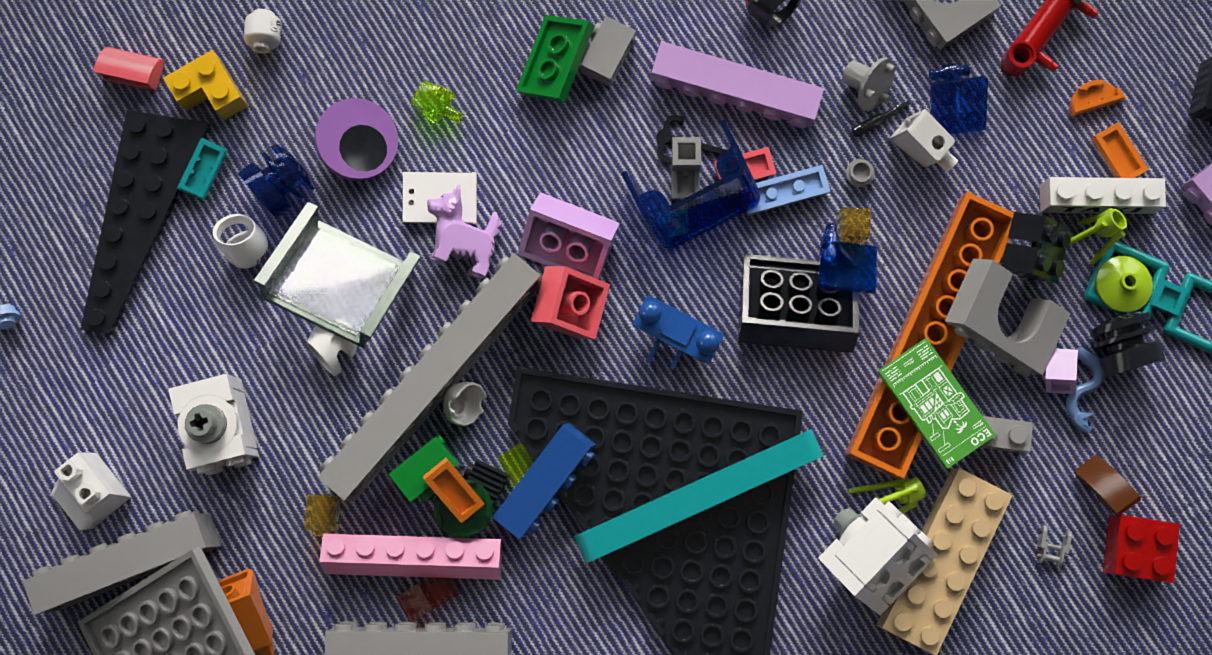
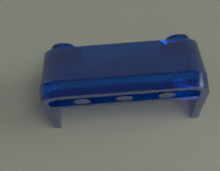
[621,120,761,250]

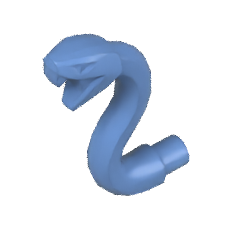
[1066,347,1104,434]

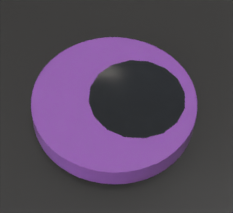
[314,98,398,181]

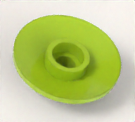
[1095,256,1153,313]

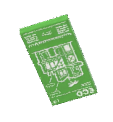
[876,338,996,469]

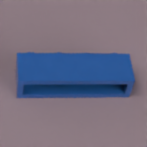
[492,423,596,540]

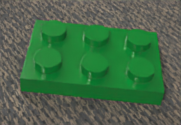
[516,15,595,103]

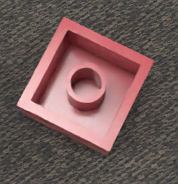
[530,266,610,340]

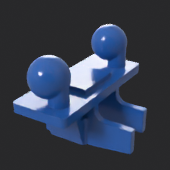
[632,295,724,371]

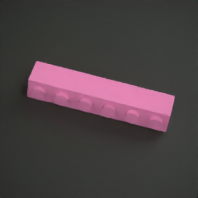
[319,534,502,580]

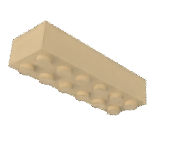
[876,468,1013,655]

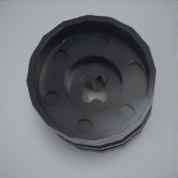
[1089,312,1165,377]

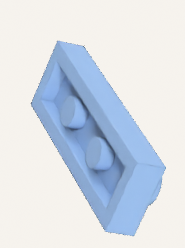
[740,165,830,216]

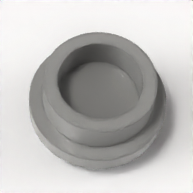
[846,159,874,187]

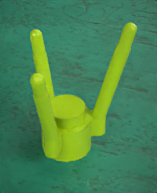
[1069,208,1127,265]
[848,477,926,514]

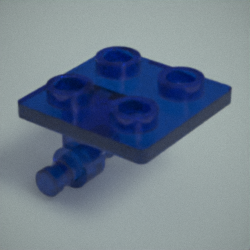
[929,64,988,135]
[818,223,877,294]

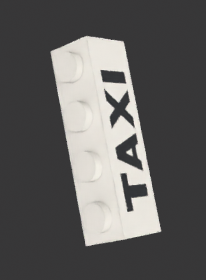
[1040,177,1166,214]

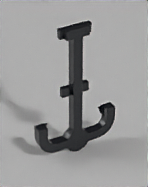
[656,115,736,165]

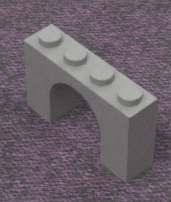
[899,0,1001,52]
[945,259,1070,377]

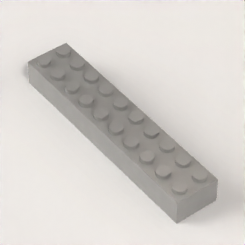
[318,253,542,502]

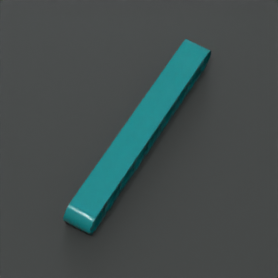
[574,429,824,564]

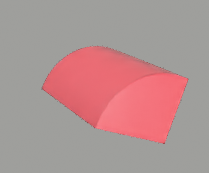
[93,47,165,92]

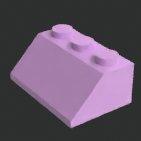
[518,192,620,280]

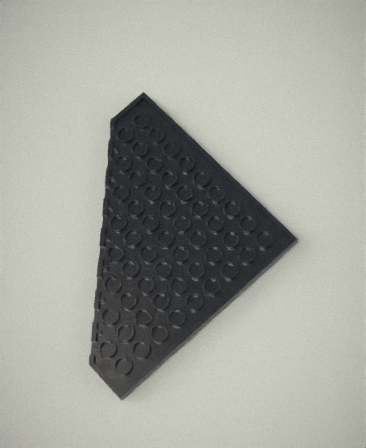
[508,367,803,655]

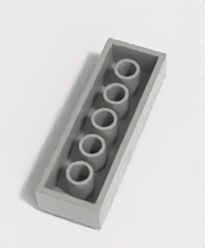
[23,510,222,615]
[325,621,512,655]

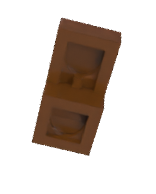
[1074,454,1141,517]

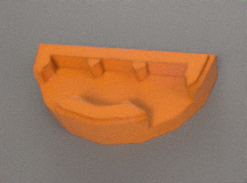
[1069,80,1126,118]

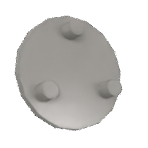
[842,57,896,112]

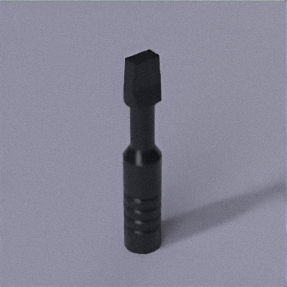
[851,101,910,138]

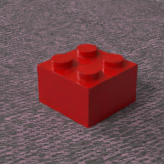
[1103,515,1180,583]

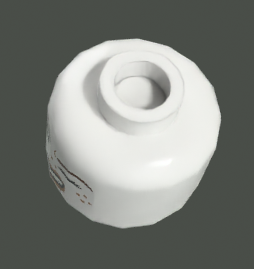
[243,9,282,53]

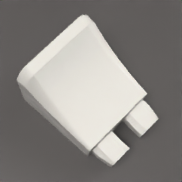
[52,452,131,530]

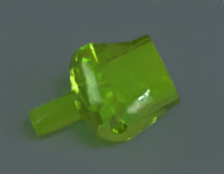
[411,80,464,124]

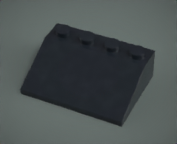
[738,254,859,353]

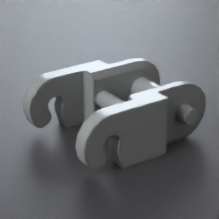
[1037,525,1072,568]

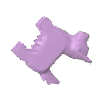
[427,185,502,280]

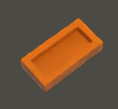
[1091,122,1149,178]
[423,458,484,523]

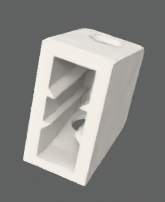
[889,109,959,172]

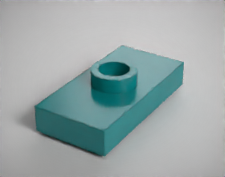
[177,138,228,202]

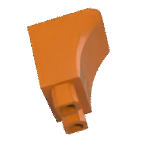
[218,569,275,655]

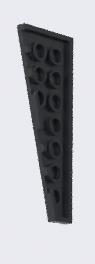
[80,110,211,335]

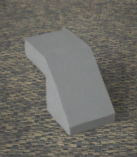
[671,137,701,201]

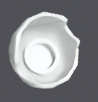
[443,382,487,426]

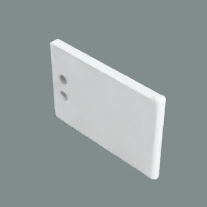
[403,172,477,225]

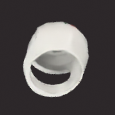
[213,214,268,268]
[306,318,357,376]

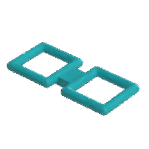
[1084,239,1212,354]

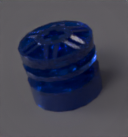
[238,142,315,219]

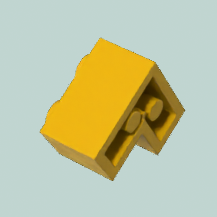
[163,50,248,120]

